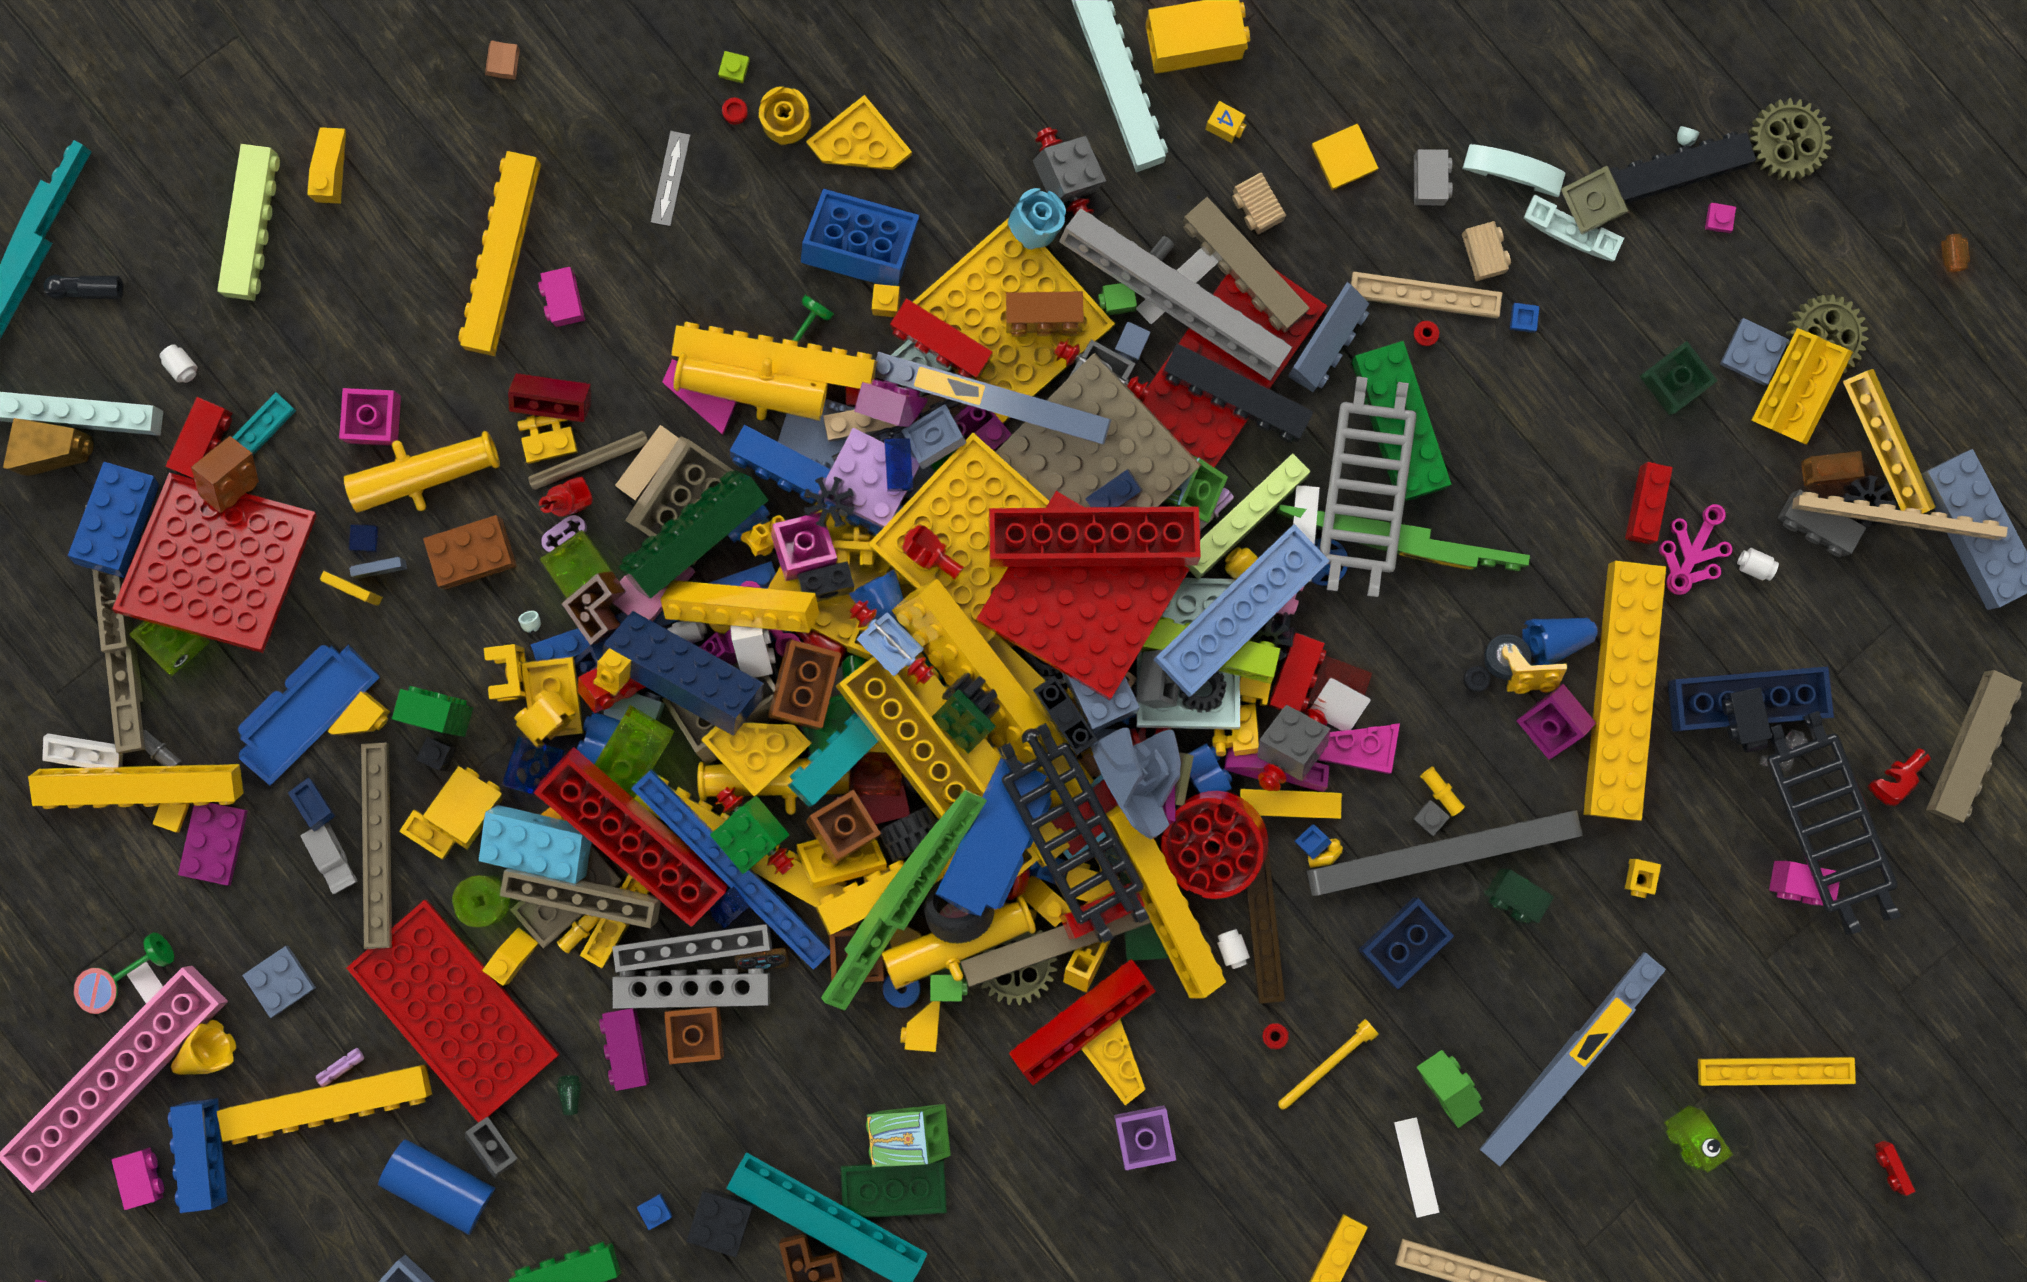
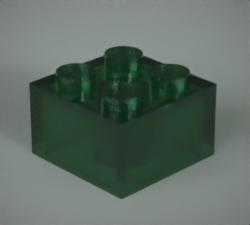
[1639,341,1718,416]
[1484,869,1554,925]

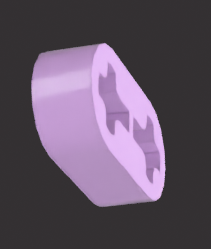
[542,515,587,554]

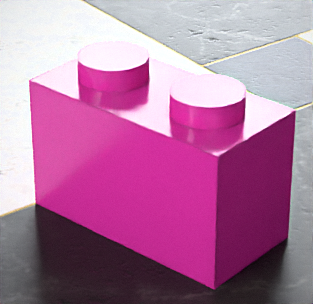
[538,267,585,327]
[112,1148,164,1210]

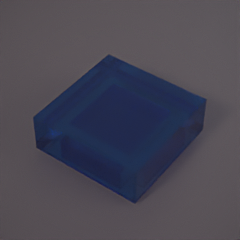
[349,525,378,552]

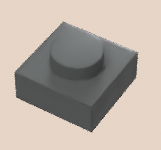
[1413,800,1450,836]

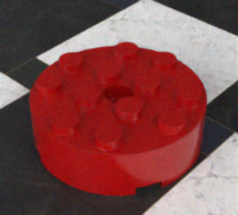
[1161,791,1268,899]

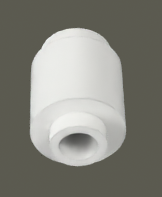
[159,345,198,383]
[1737,548,1779,581]
[667,621,707,644]
[1218,929,1250,969]

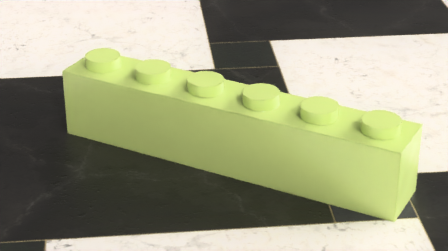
[217,144,280,301]
[1186,454,1311,580]

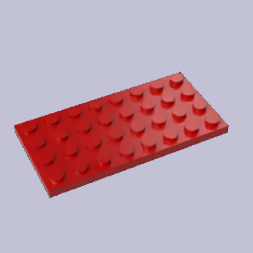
[1142,269,1327,467]
[346,900,560,1123]

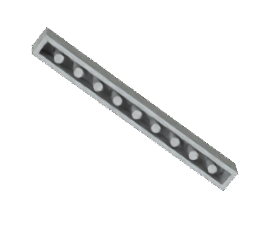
[1059,208,1292,380]

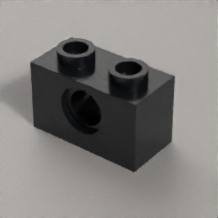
[797,561,854,602]

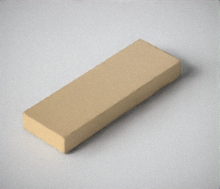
[615,425,679,501]

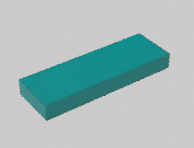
[232,392,296,455]

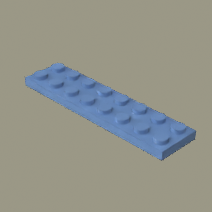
[1153,524,1329,697]

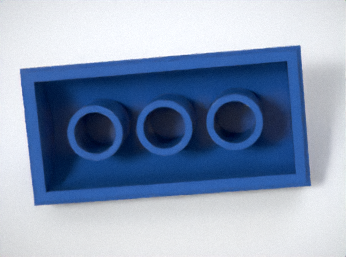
[378,1139,495,1235]

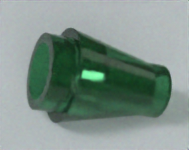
[556,1075,582,1115]

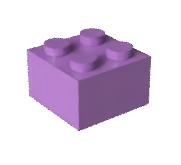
[1114,1105,1176,1170]

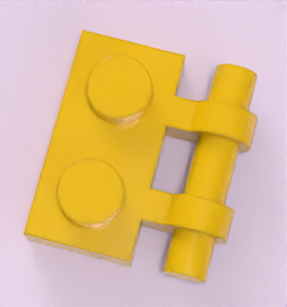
[518,415,578,464]
[1212,704,1259,756]

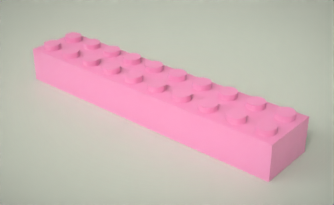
[0,966,228,1193]

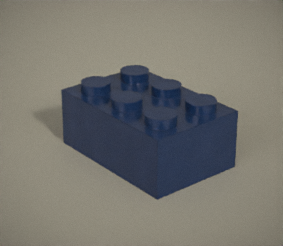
[1358,897,1454,989]

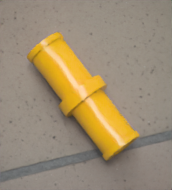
[1420,767,1465,816]
[557,914,601,954]

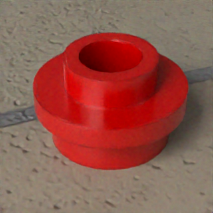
[1414,321,1439,346]
[1262,1023,1288,1049]

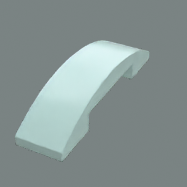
[1462,144,1565,197]
[1523,195,1624,262]

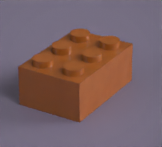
[1006,291,1084,337]
[423,515,517,590]
[768,640,841,730]

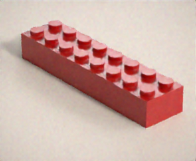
[988,507,1201,567]
[534,747,728,927]

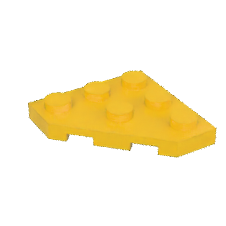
[806,95,912,170]
[701,723,811,796]

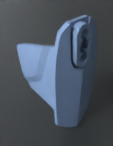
[1091,728,1181,839]

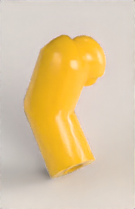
[1308,839,1343,868]

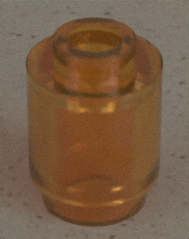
[1941,234,1970,272]

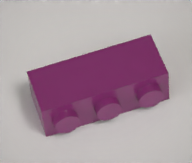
[599,1008,650,1091]

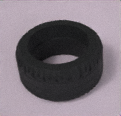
[924,879,994,944]

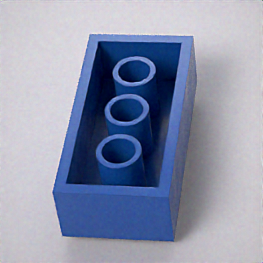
[68,462,159,578]
[168,1098,228,1213]

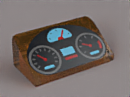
[734,947,789,973]

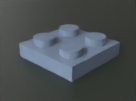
[1720,318,1789,386]
[902,404,967,469]
[242,946,316,1018]

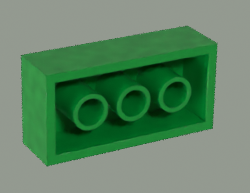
[392,686,473,737]

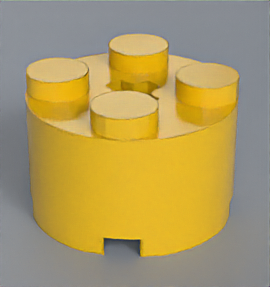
[759,87,811,145]
[514,690,576,748]

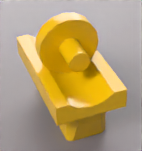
[740,515,785,556]
[832,526,878,569]

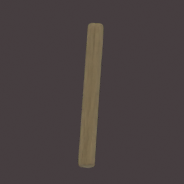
[528,431,648,490]

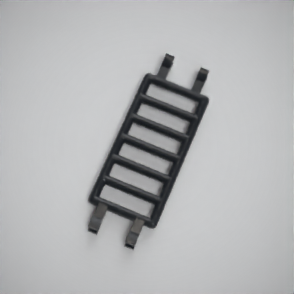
[1767,711,1901,935]
[997,723,1149,943]

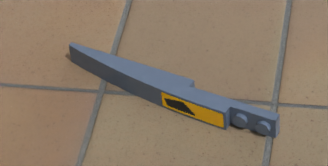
[875,352,1111,444]
[1480,952,1666,1166]

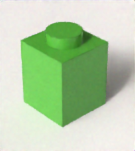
[1098,283,1137,316]

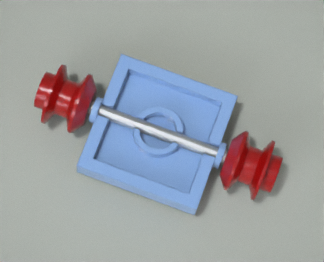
[849,600,935,685]

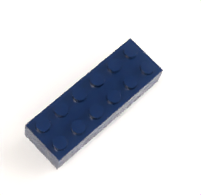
[603,611,764,736]
[1667,667,1834,732]

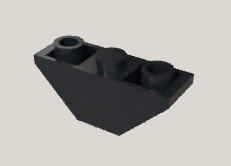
[1033,675,1098,755]

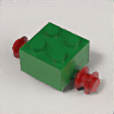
[710,786,795,875]

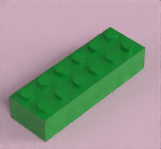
[1351,341,1451,502]

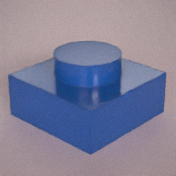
[1510,303,1539,333]
[1295,824,1332,860]
[637,1193,673,1230]

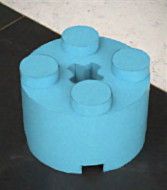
[1008,188,1066,250]

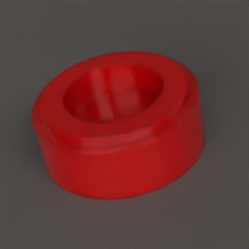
[722,98,748,125]

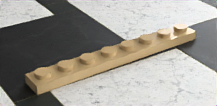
[1792,492,2008,540]

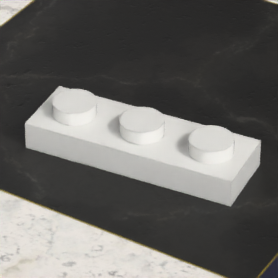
[43,734,123,768]

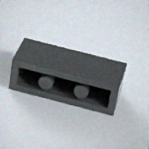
[1777,489,1866,557]

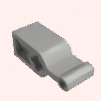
[300,823,357,894]

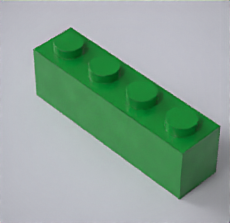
[509,1241,621,1282]

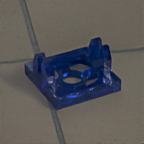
[502,736,564,796]

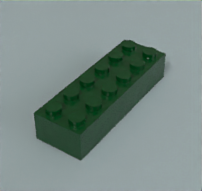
[619,470,768,599]

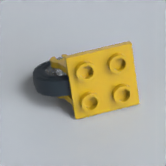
[1484,634,1567,694]

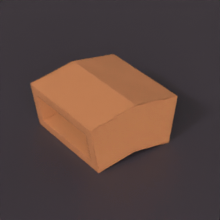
[485,41,520,80]

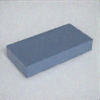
[349,557,407,579]

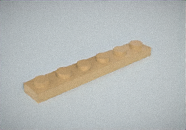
[823,395,968,442]

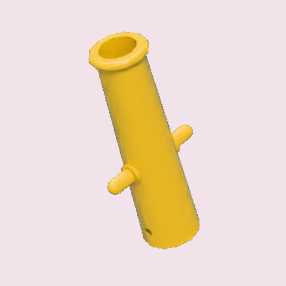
[674,353,828,421]
[344,431,500,513]
[697,758,851,815]
[881,896,1036,990]

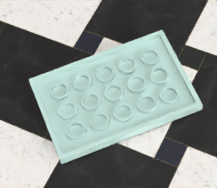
[1137,578,1240,729]

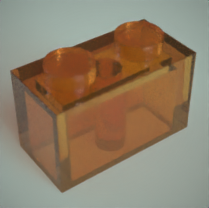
[1801,451,1865,486]

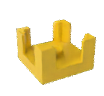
[484,644,526,702]

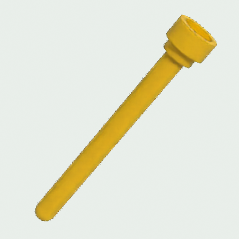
[1278,1019,1379,1110]

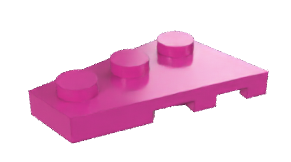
[663,359,737,435]
[1318,723,1400,774]

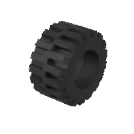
[880,806,939,861]

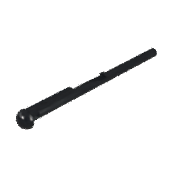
[1022,728,1135,912]

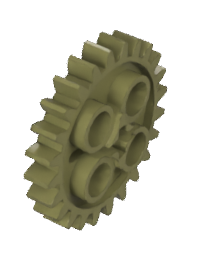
[1748,98,1832,181]
[1786,295,1868,373]
[974,930,1057,1005]

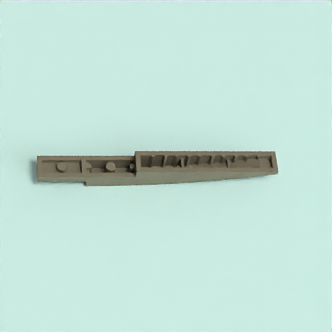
[85,505,145,754]

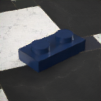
[1085,469,1143,507]

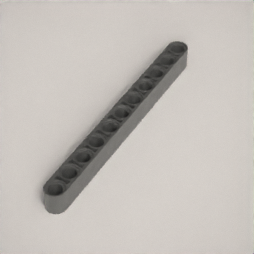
[1306,810,1583,896]

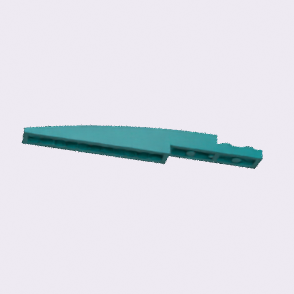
[0,140,92,339]

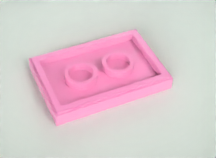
[612,566,695,622]

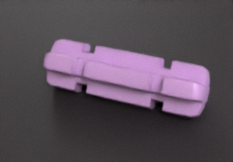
[316,1048,364,1087]

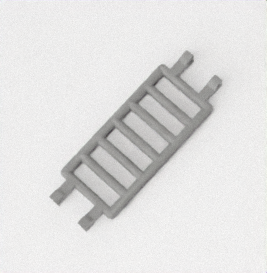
[1320,377,1416,597]

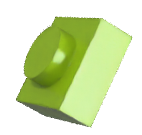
[718,51,750,83]

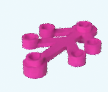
[1659,504,1733,595]

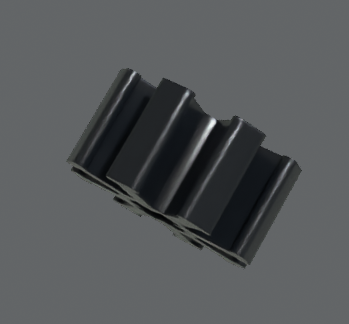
[1838,476,1895,527]
[804,477,857,528]
[1249,612,1295,660]
[942,673,1000,720]

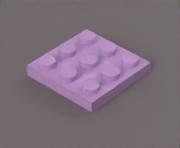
[818,428,920,528]

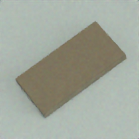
[510,844,623,948]

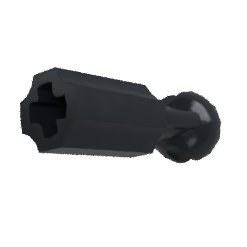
[44,274,124,300]

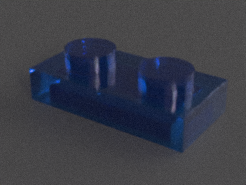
[884,438,913,492]
[709,886,750,928]

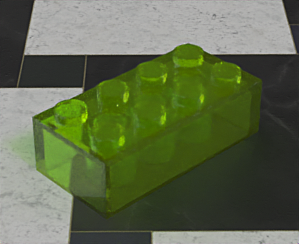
[594,705,674,798]

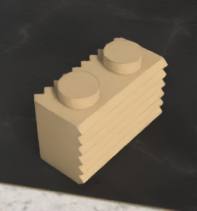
[1232,173,1286,234]
[1462,221,1511,281]

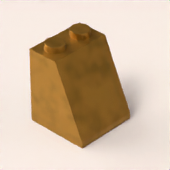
[3,418,94,476]

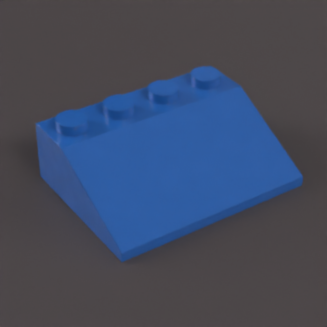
[801,189,919,286]

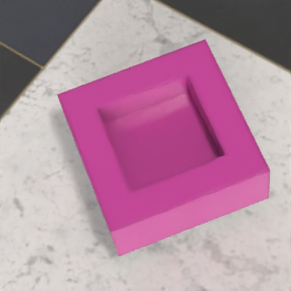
[1705,203,1736,233]

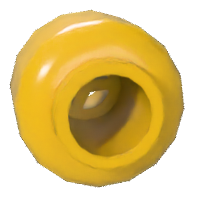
[1225,547,1258,580]

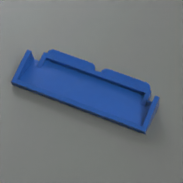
[238,644,380,785]
[936,757,1051,916]

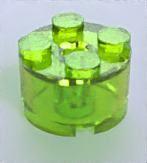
[452,875,510,927]

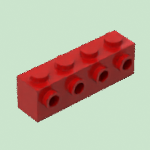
[890,298,993,381]

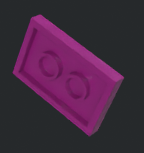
[178,802,248,885]

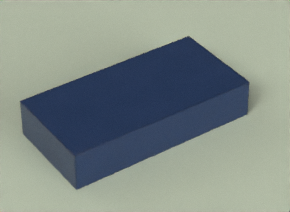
[288,778,335,832]

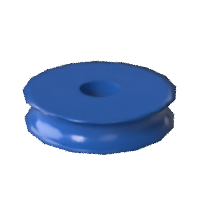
[883,975,921,1008]

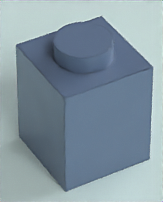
[1114,322,1150,364]

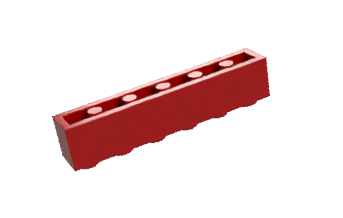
[1009,959,1156,1085]

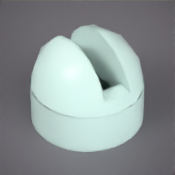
[1677,126,1699,146]
[518,611,541,633]

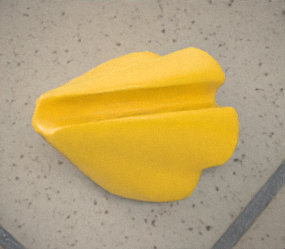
[171,1020,236,1075]

